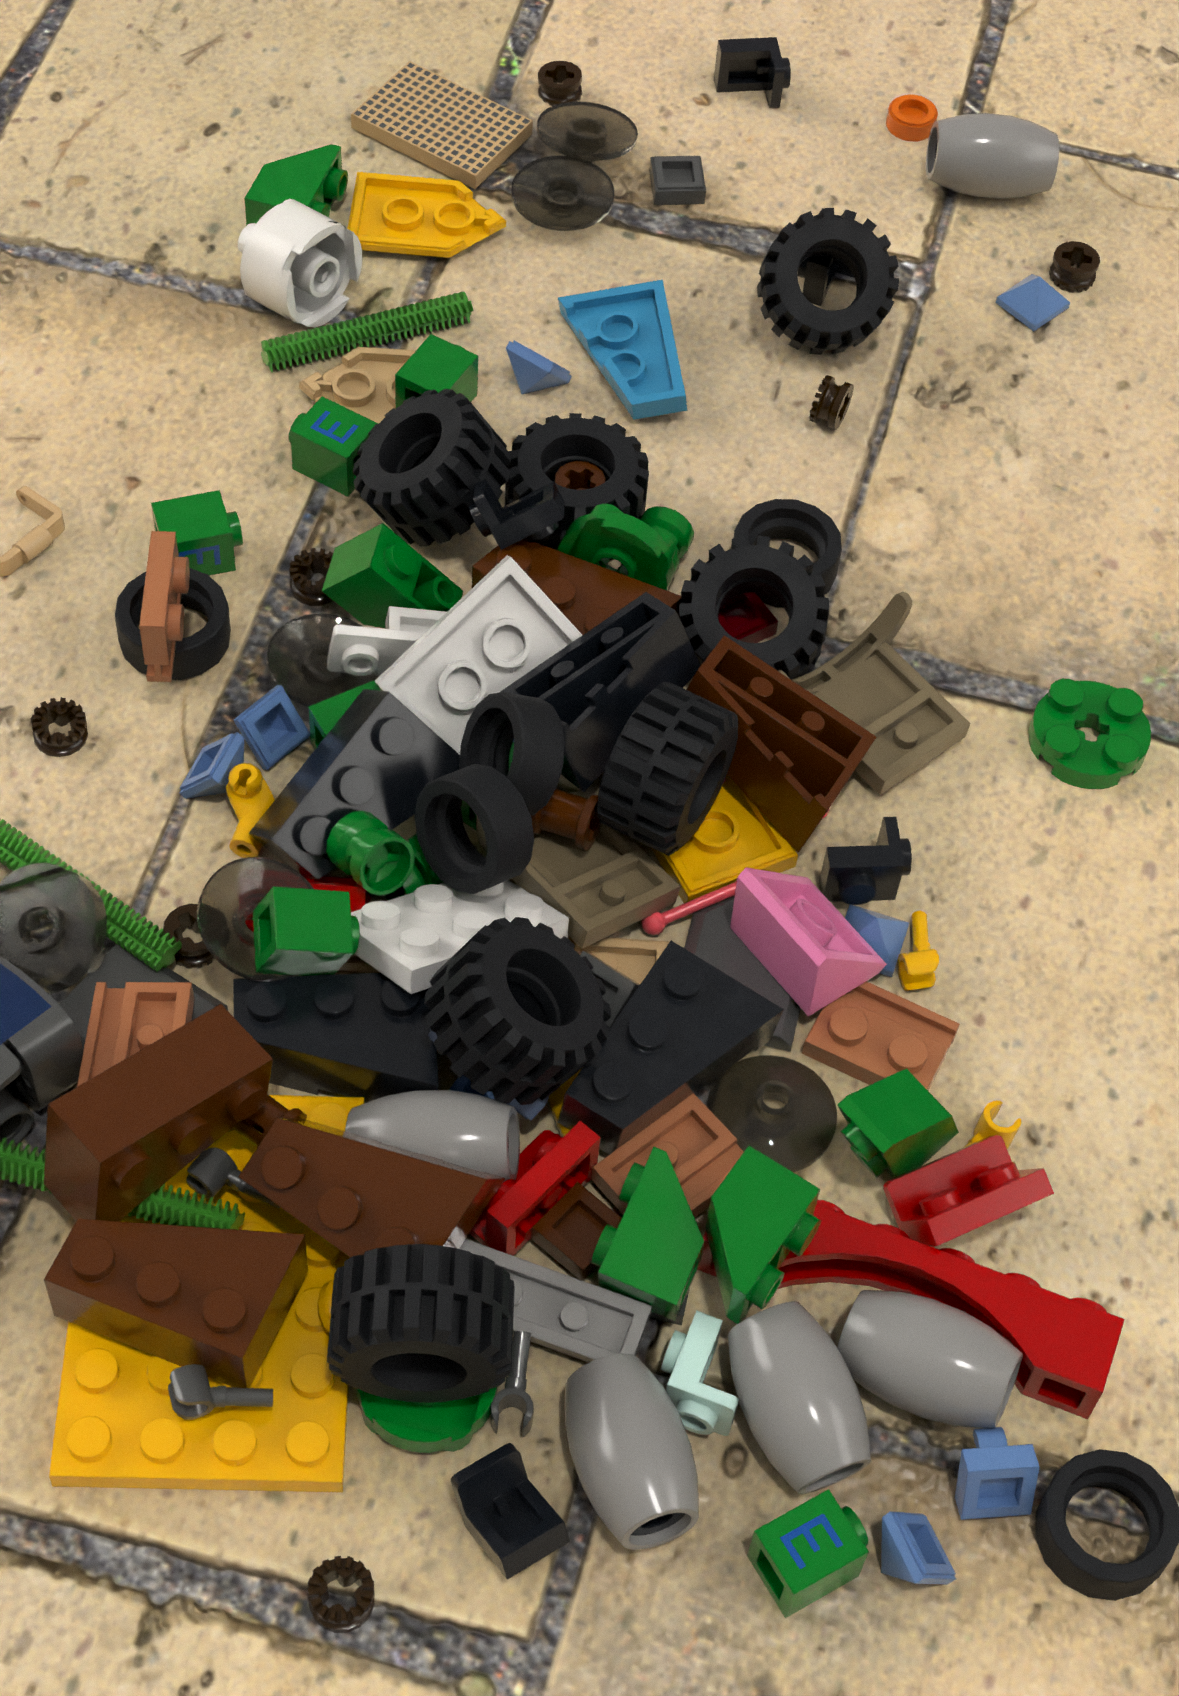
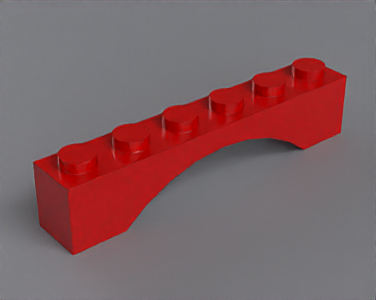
[697,1200,1125,1419]

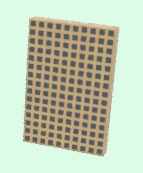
[351,61,533,189]

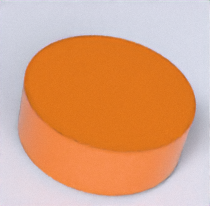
[886,94,938,141]

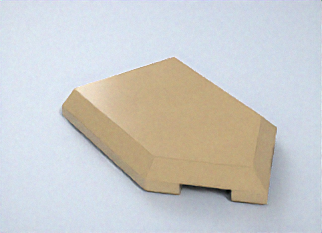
[299,347,416,424]

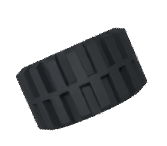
[757,208,899,355]
[353,389,511,546]
[505,413,649,559]
[679,535,829,679]
[597,682,738,856]
[424,917,611,1105]
[327,1244,515,1403]

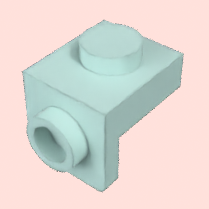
[661,1310,739,1436]

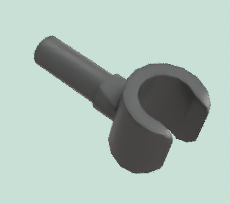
[186,1148,280,1209]
[491,1331,534,1437]
[168,1364,273,1420]

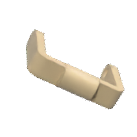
[0,486,65,576]

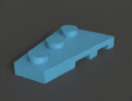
[558,280,688,420]

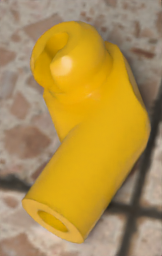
[226,763,275,859]

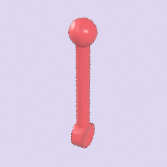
[641,881,737,935]

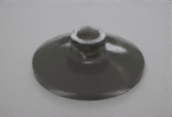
[537,102,638,163]
[511,156,615,231]
[267,614,380,707]
[197,857,314,982]
[706,1055,837,1172]

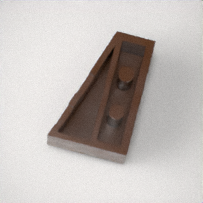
[472,538,681,635]
[686,635,877,853]
[44,1004,273,1221]
[238,1118,505,1258]
[44,1219,308,1388]

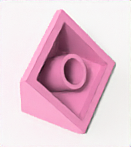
[730,867,887,1017]

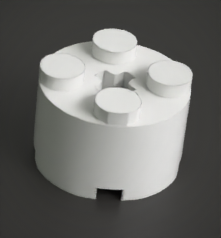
[238,199,362,328]

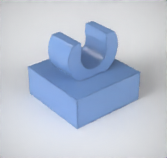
[955,1427,1040,1520]

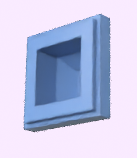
[995,274,1070,331]
[506,340,572,395]
[233,685,310,770]
[179,732,244,799]
[845,904,909,977]
[881,1511,956,1585]

